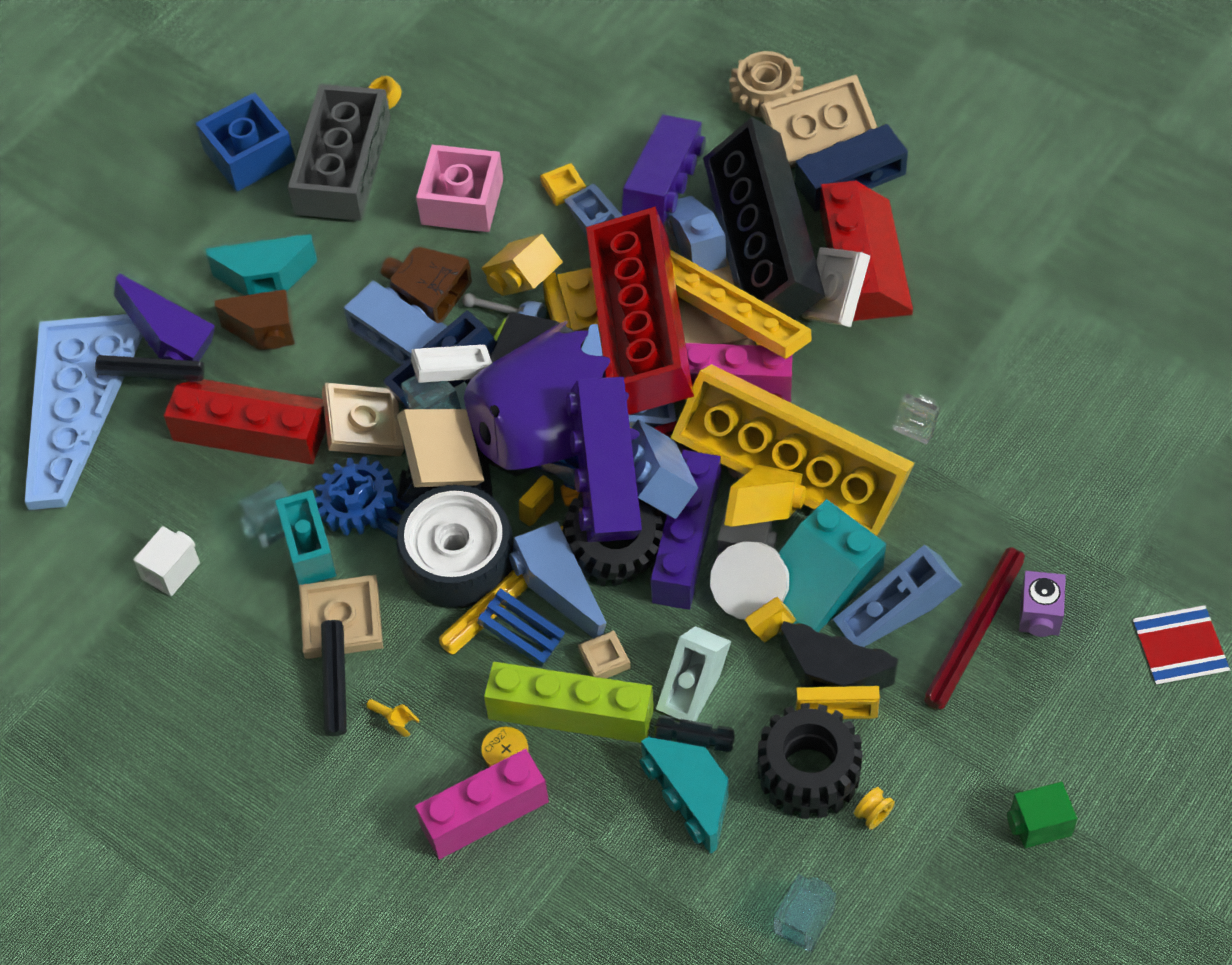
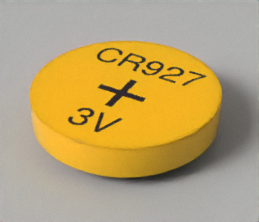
[481,727,529,767]

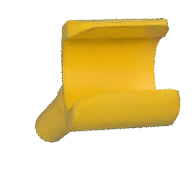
[366,699,420,737]

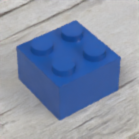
[195,92,296,192]

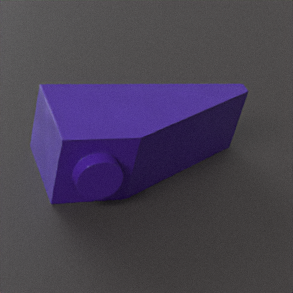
[114,273,215,361]

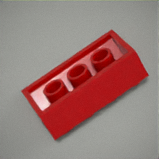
[820,181,913,321]
[164,379,326,465]

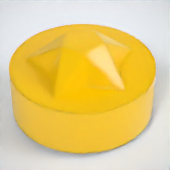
[368,76,401,109]

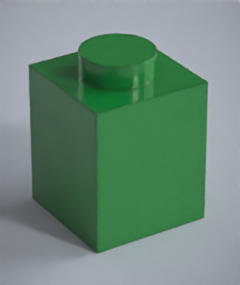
[1007,781,1078,849]

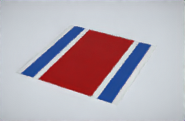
[1133,605,1230,685]

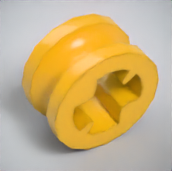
[854,787,895,829]

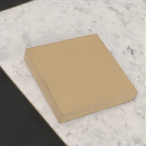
[322,383,404,456]
[397,409,484,487]
[299,575,384,659]

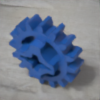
[315,457,398,536]

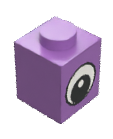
[1019,571,1066,637]

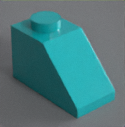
[275,490,337,585]

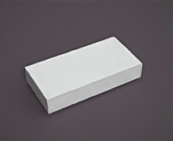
[411,345,492,383]

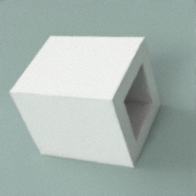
[133,526,200,597]

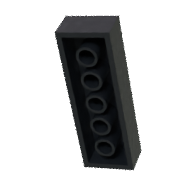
[703,117,825,320]

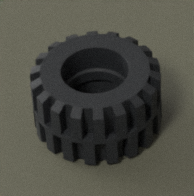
[562,492,663,586]
[757,703,863,819]

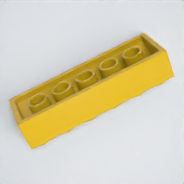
[670,364,915,536]

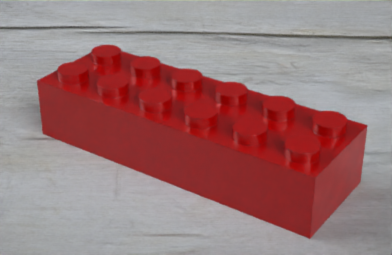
[586,207,694,415]

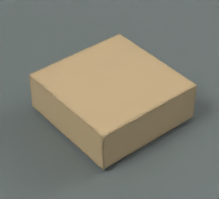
[578,630,631,678]

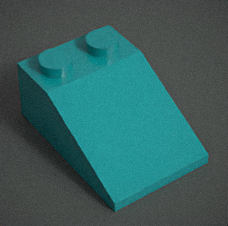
[778,499,886,632]

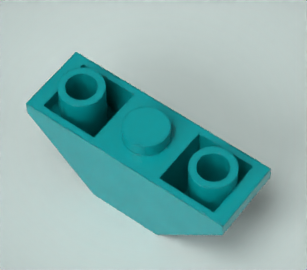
[206,234,317,296]
[639,737,728,854]

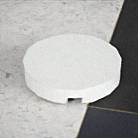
[710,541,789,619]

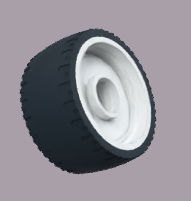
[396,484,514,609]

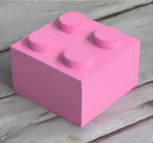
[416,145,503,232]

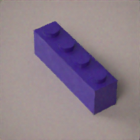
[622,114,706,224]
[566,377,642,542]
[651,450,721,610]

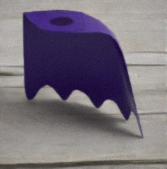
[464,321,640,470]

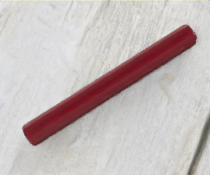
[924,547,1025,710]

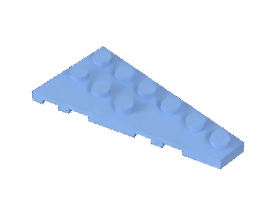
[25,314,143,510]

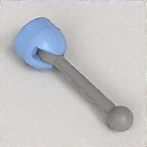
[462,293,547,319]

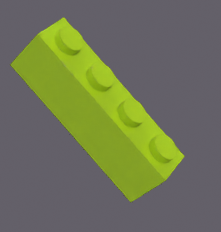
[484,661,654,743]

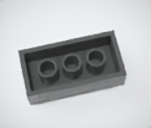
[288,84,391,221]

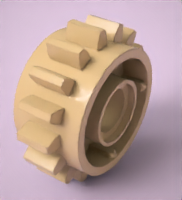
[729,51,803,118]

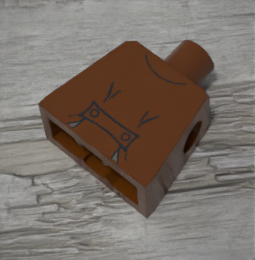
[381,247,472,323]

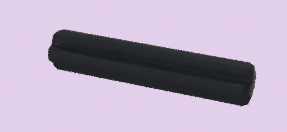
[95,355,205,381]
[321,620,347,736]

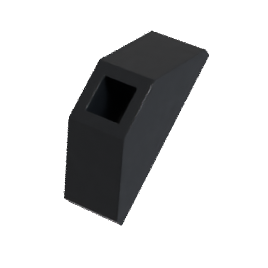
[780,621,899,690]

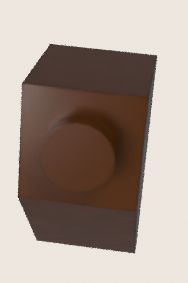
[214,289,295,350]

